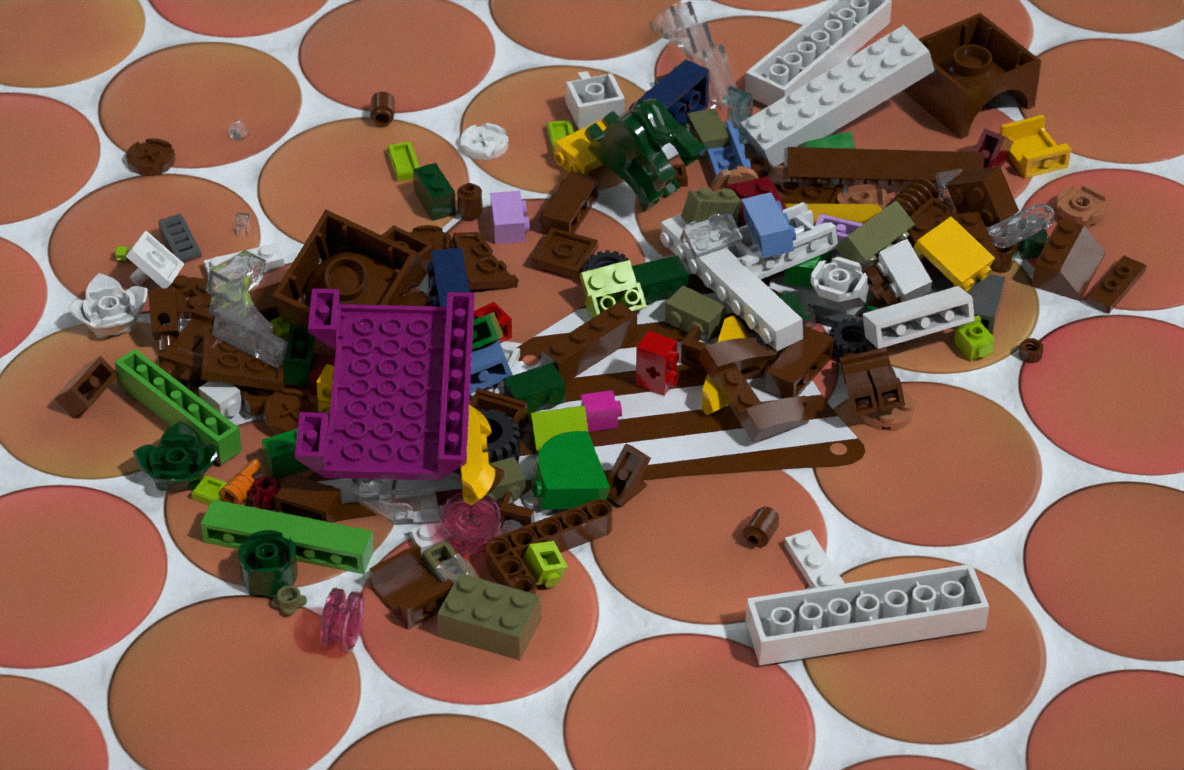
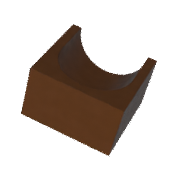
[902,13,1041,139]
[273,209,424,327]

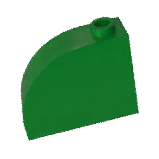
[532,431,610,509]

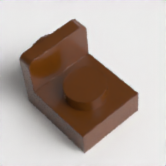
[496,492,535,532]

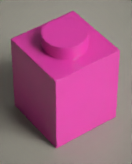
[581,390,622,432]

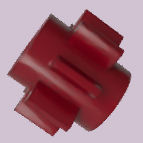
[249,476,282,511]

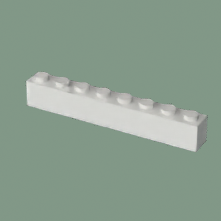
[660,212,803,351]

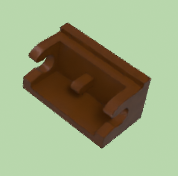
[469,388,528,435]

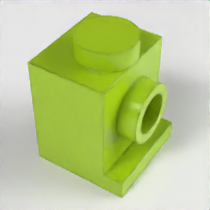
[954,315,995,362]
[522,541,568,588]

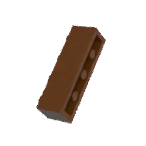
[541,302,637,383]

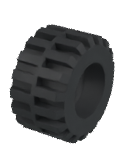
[478,409,520,463]

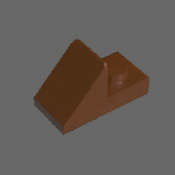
[607,444,651,506]

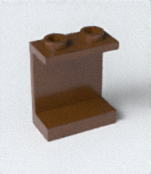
[369,544,454,630]

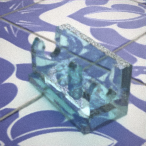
[723,86,753,143]

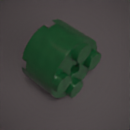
[238,530,298,596]

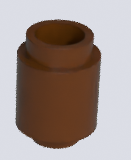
[370,92,395,126]
[457,183,483,221]
[743,506,779,547]

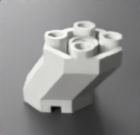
[810,257,874,317]

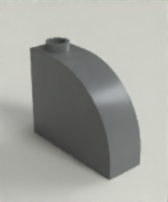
[920,274,1005,336]

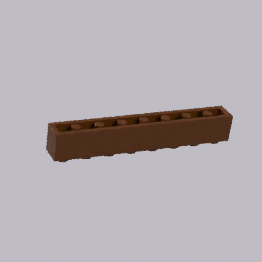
[784,147,984,187]

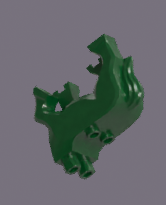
[584,98,707,212]

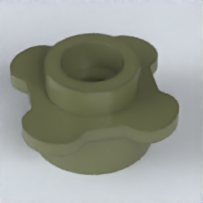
[272,586,307,615]

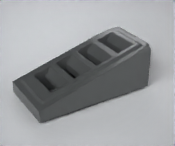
[158,214,202,263]

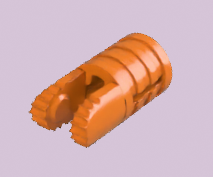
[220,459,267,505]

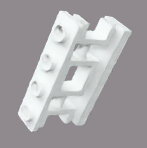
[717,202,838,280]

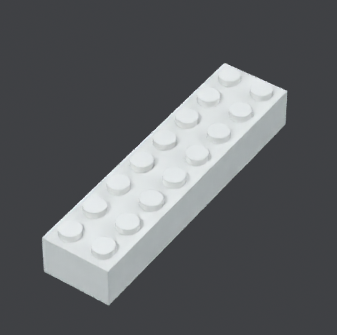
[745,0,892,106]
[741,25,935,169]
[746,564,989,665]

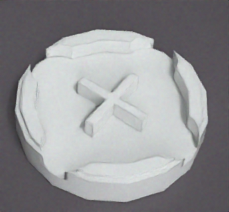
[461,123,508,160]

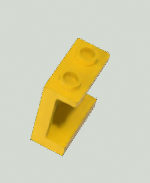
[999,115,1071,179]
[554,120,606,175]
[913,217,995,292]

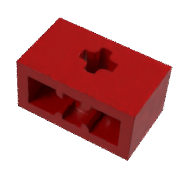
[636,331,679,396]

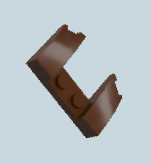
[699,338,809,442]

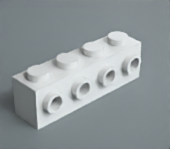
[863,286,975,349]

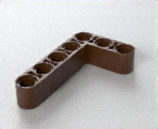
[485,499,613,595]

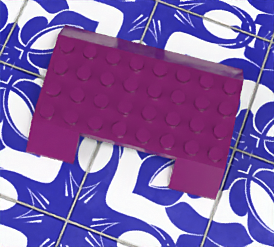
[295,289,475,481]

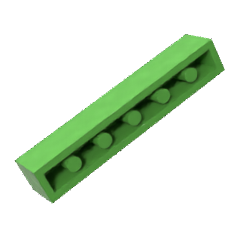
[114,349,242,465]
[201,500,374,574]

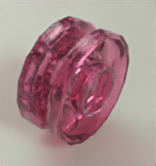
[441,492,501,554]
[320,588,364,652]

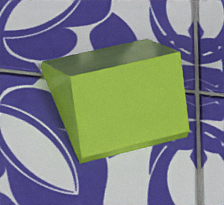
[527,405,589,455]

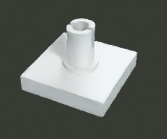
[126,230,184,289]

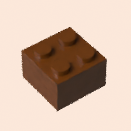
[946,167,1019,227]

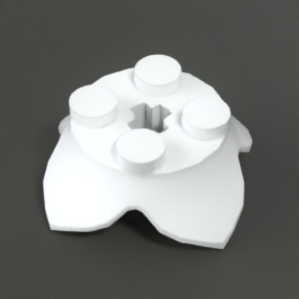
[69,273,148,338]

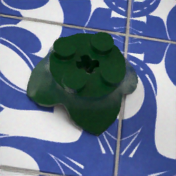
[133,421,218,491]

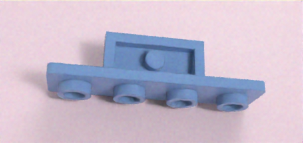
[707,120,751,177]

